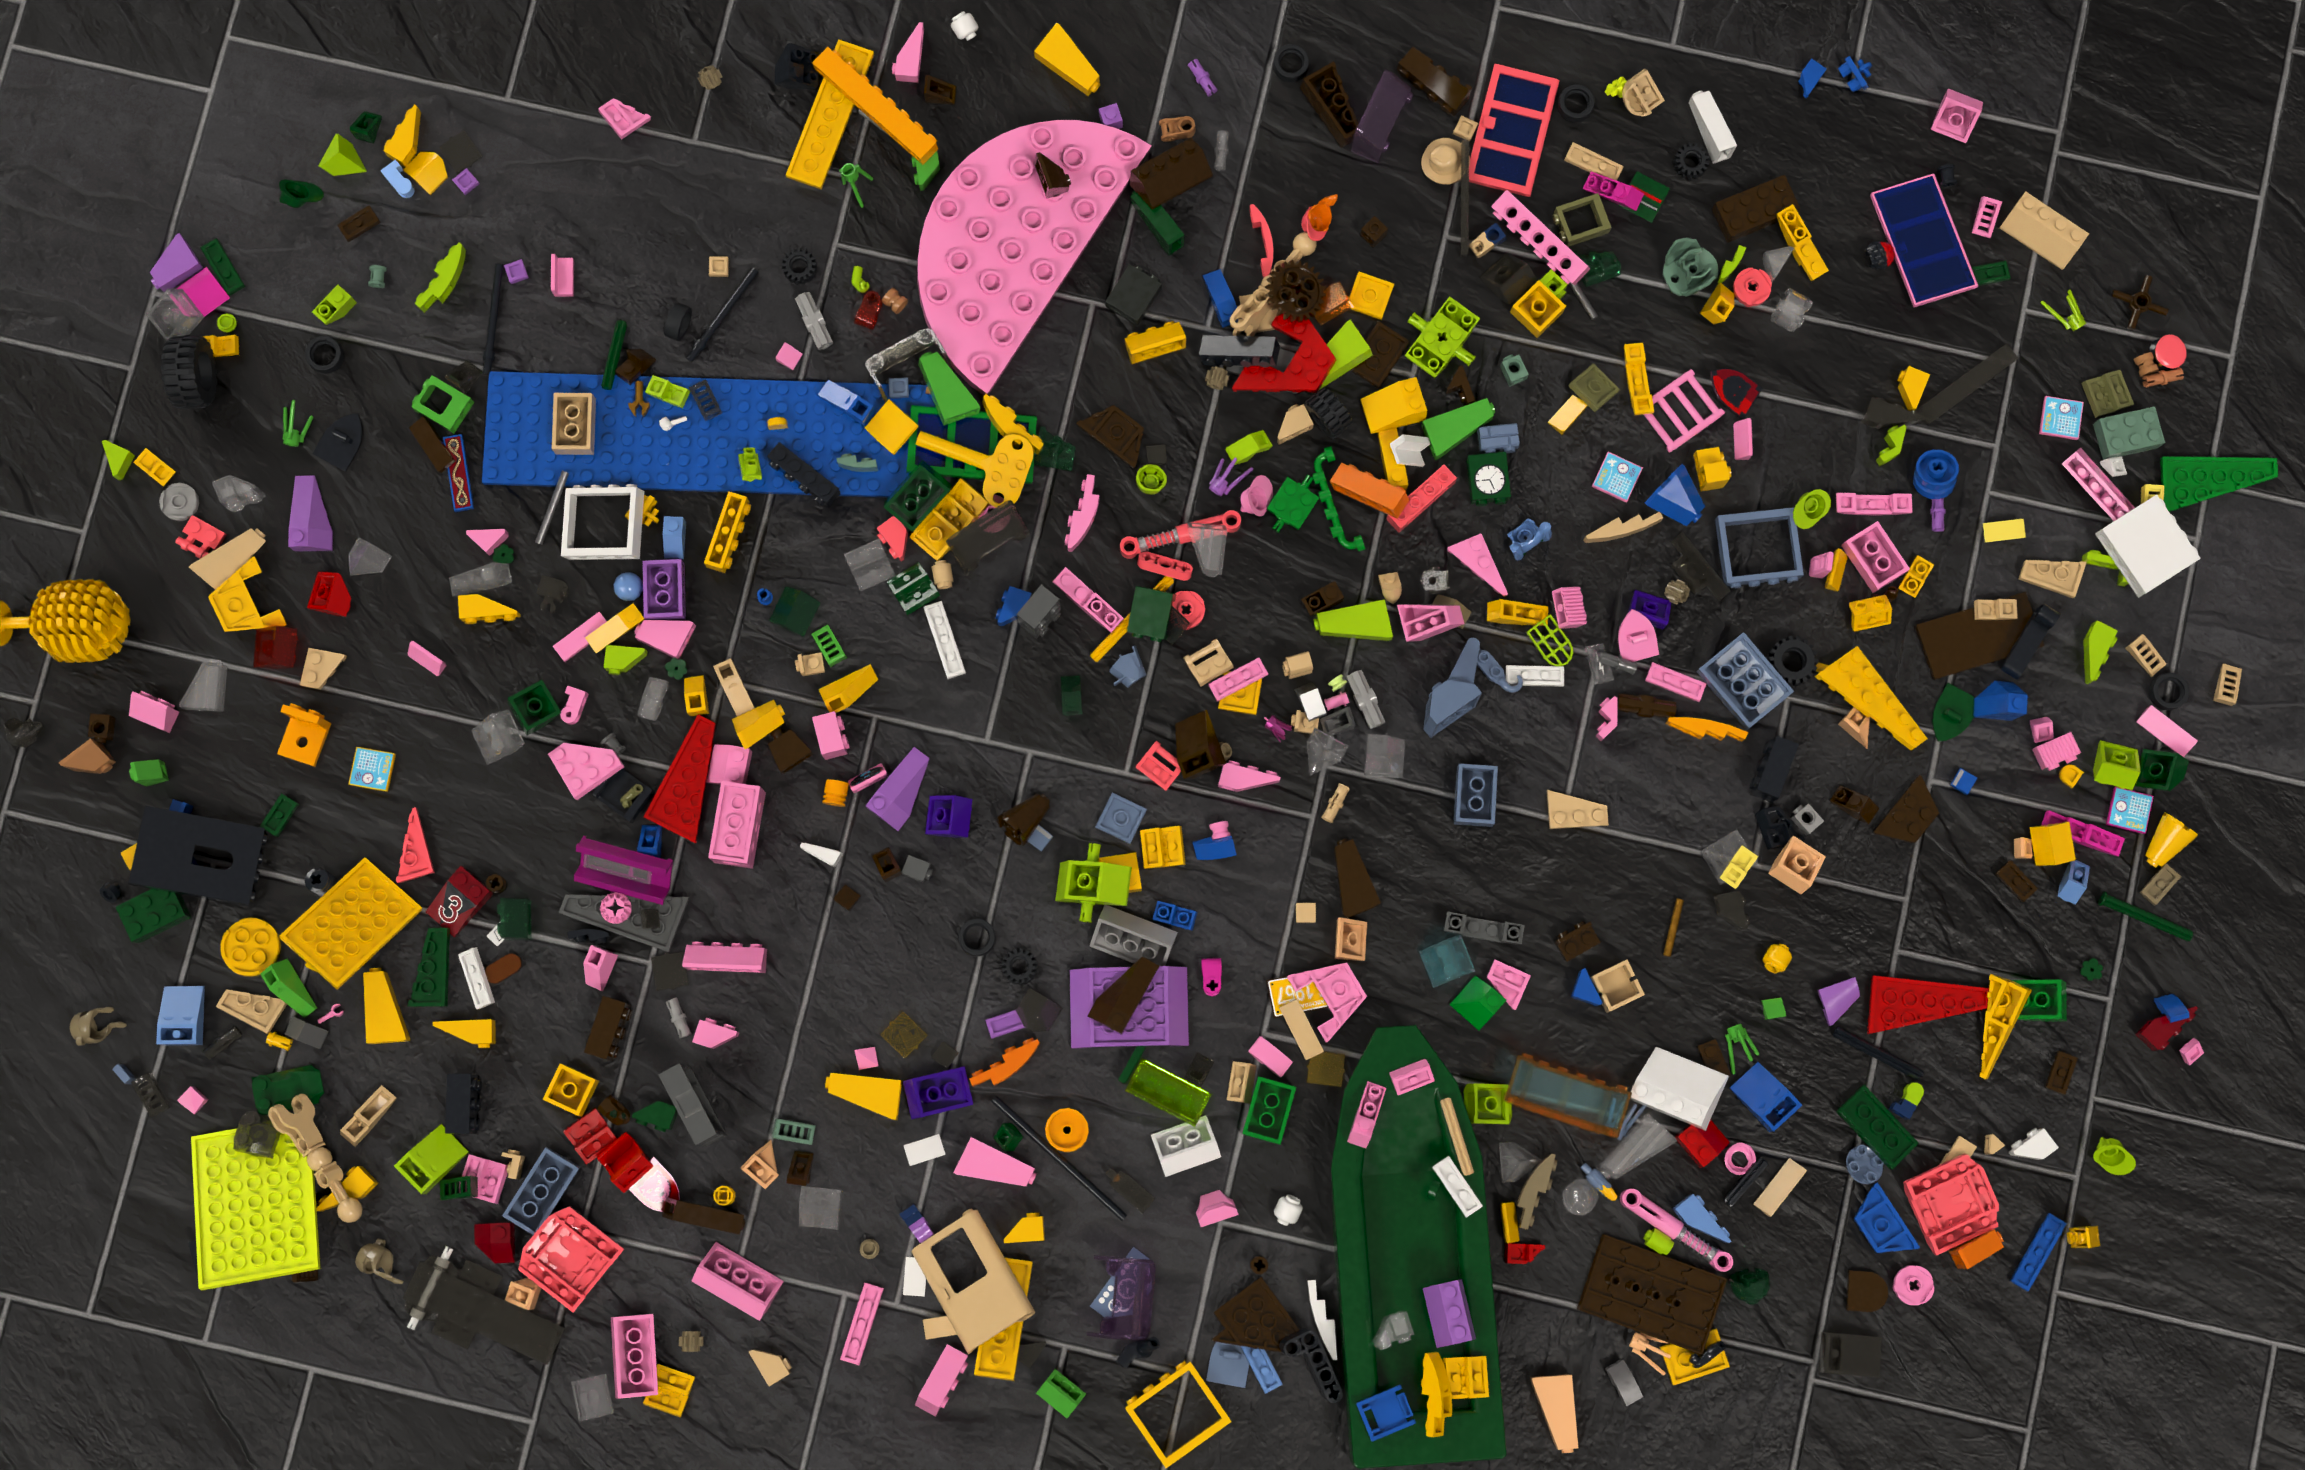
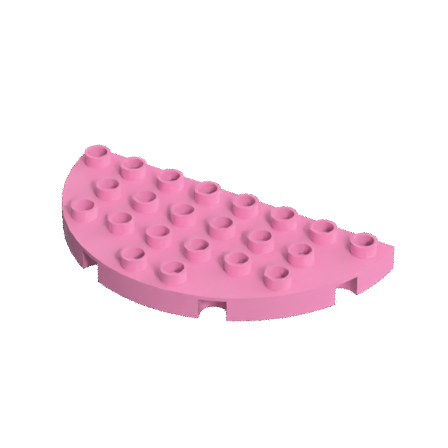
[917,120,1152,396]

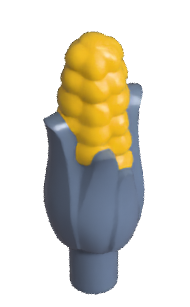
[1580,1162,1617,1201]

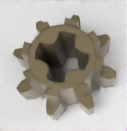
[698,65,722,90]
[1205,366,1229,390]
[1664,579,1690,605]
[679,1331,703,1352]

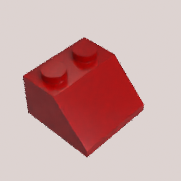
[1674,1119,1730,1168]

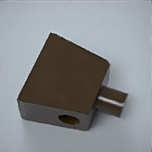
[768,726,814,774]

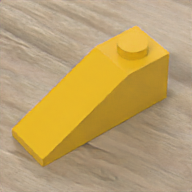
[1487,599,1548,626]
[585,603,644,654]
[433,1019,496,1048]

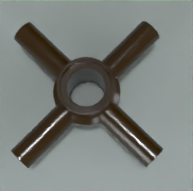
[2112,275,2169,330]

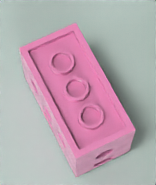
[708,781,766,869]

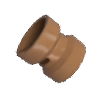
[882,288,908,314]
[2134,352,2159,377]

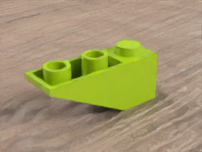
[2083,620,2118,684]

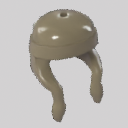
[70,1007,127,1046]
[355,1238,404,1284]

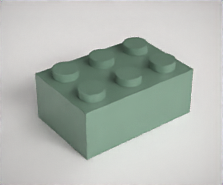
[2093,407,2165,460]

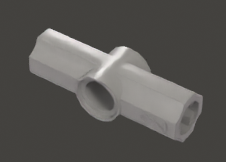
[795,292,833,350]
[1346,670,1385,729]

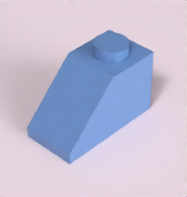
[663,516,686,559]
[2058,860,2090,905]

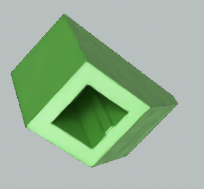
[911,151,940,191]
[129,759,169,787]

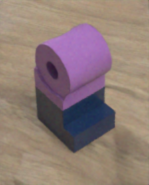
[899,1204,934,1243]

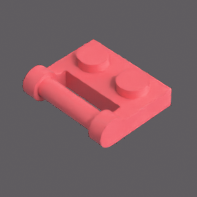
[1135,741,1181,791]

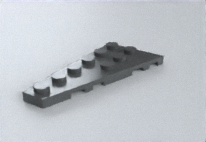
[559,895,690,952]

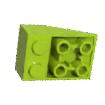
[394,1124,469,1194]

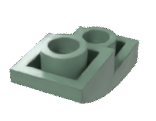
[837,454,878,472]

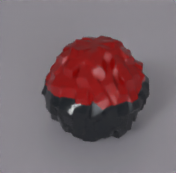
[1864,241,1895,270]

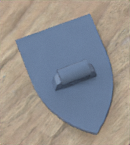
[1206,1342,1249,1388]

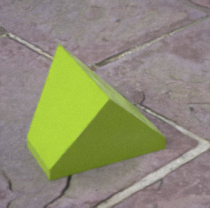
[318,133,367,176]

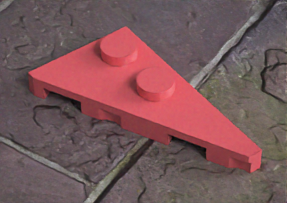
[396,807,435,883]

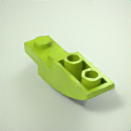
[415,242,466,313]

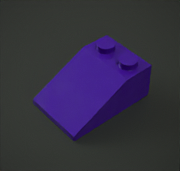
[903,1066,973,1120]

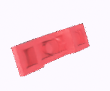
[1249,204,1273,278]

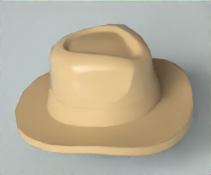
[1421,138,1470,184]

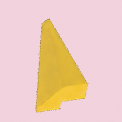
[1980,974,2032,1079]

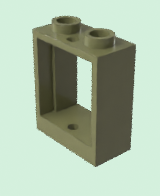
[1552,193,1611,247]

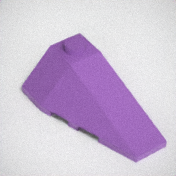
[288,475,333,551]
[866,747,930,831]

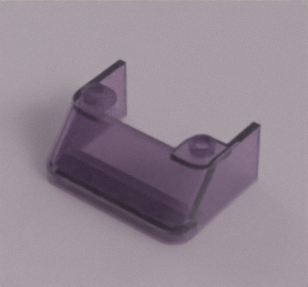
[1351,69,1414,163]
[1087,1255,1156,1340]

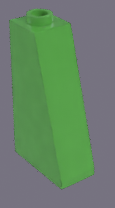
[919,352,980,426]
[1421,398,1495,460]

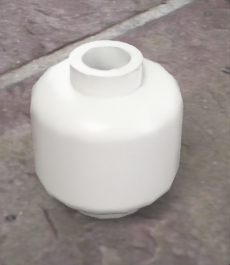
[951,11,979,41]
[1274,1194,1303,1226]

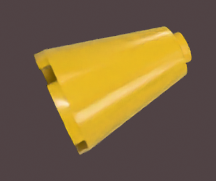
[2145,812,2198,868]

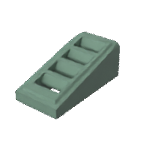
[772,1119,816,1145]

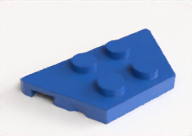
[1854,1182,1920,1253]

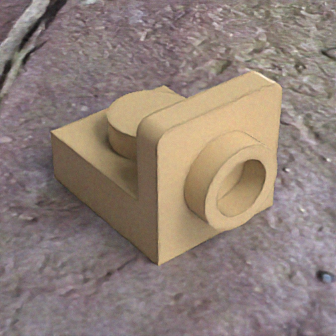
[795,653,825,676]
[1291,710,1319,735]
[501,1149,525,1180]

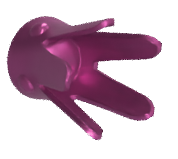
[1264,715,1292,742]

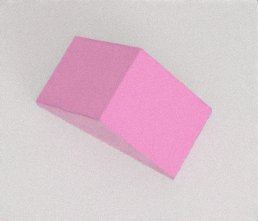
[466,529,509,556]

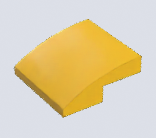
[865,399,919,455]
[1140,826,1186,869]
[1443,1356,1489,1399]
[643,1364,695,1418]

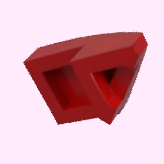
[1505,1243,1545,1264]

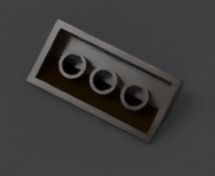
[1130,138,1213,210]

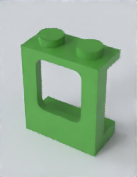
[412,375,474,434]

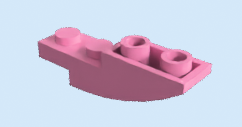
[1065,474,1100,552]
[1052,567,1124,632]

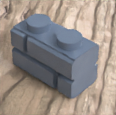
[1477,423,1520,454]

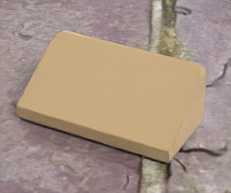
[1227,1061,1256,1104]

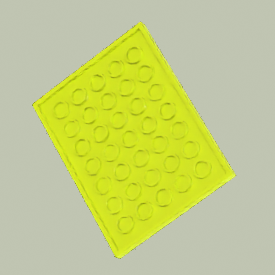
[191,1122,320,1291]

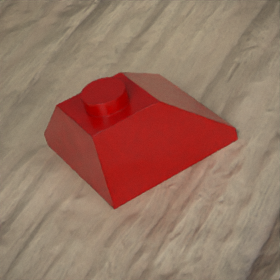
[307,572,351,617]

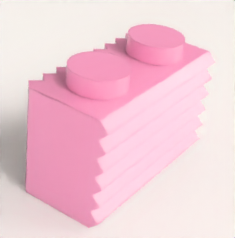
[1552,587,1587,629]
[2032,732,2081,771]

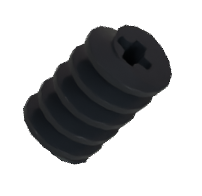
[305,868,338,897]

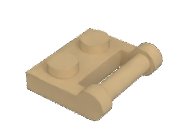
[1183,639,1234,687]

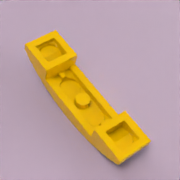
[1624,343,1654,415]

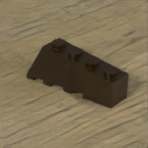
[1397,47,1472,116]

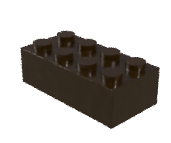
[1712,175,1800,243]

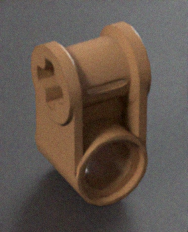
[1159,116,1196,142]

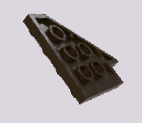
[1211,1277,1308,1353]

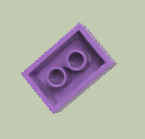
[643,559,686,621]

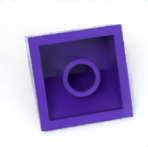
[925,795,973,838]

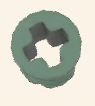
[368,265,387,288]

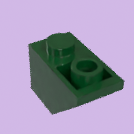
[632,1101,678,1132]

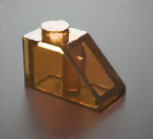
[1315,281,1354,325]

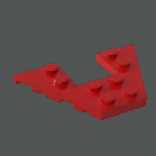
[1232,299,1337,392]

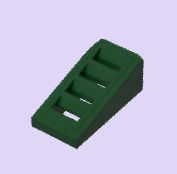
[440,1176,478,1201]

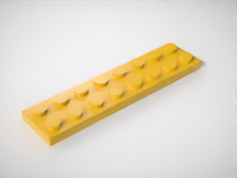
[786,39,874,190]

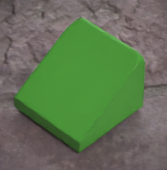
[1762,998,1786,1020]

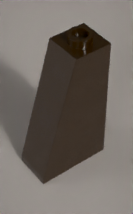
[1334,838,1381,919]
[662,1197,745,1235]

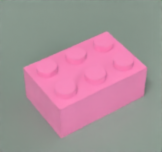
[1841,521,1910,593]

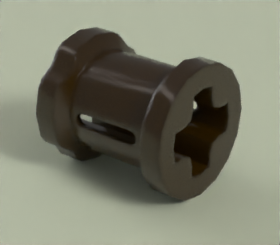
[486,874,507,894]
[1250,1256,1268,1274]

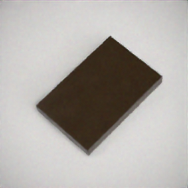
[1350,321,1410,389]

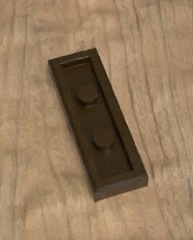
[409,416,456,473]

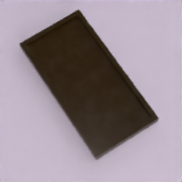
[1915,592,2044,680]

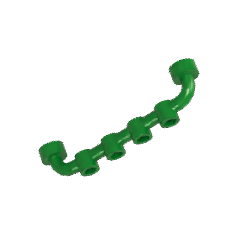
[1312,446,1365,552]

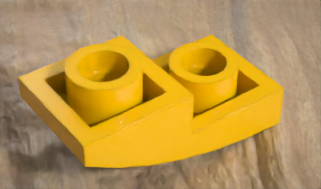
[1898,555,1934,598]

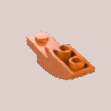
[969,1038,1040,1087]

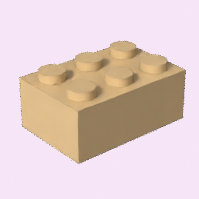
[552,393,596,455]

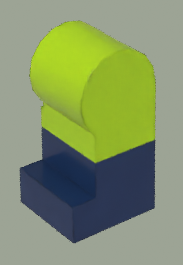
[1889,1083,1924,1120]

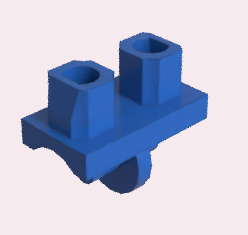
[1838,56,1872,92]

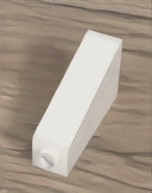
[1689,91,1737,164]

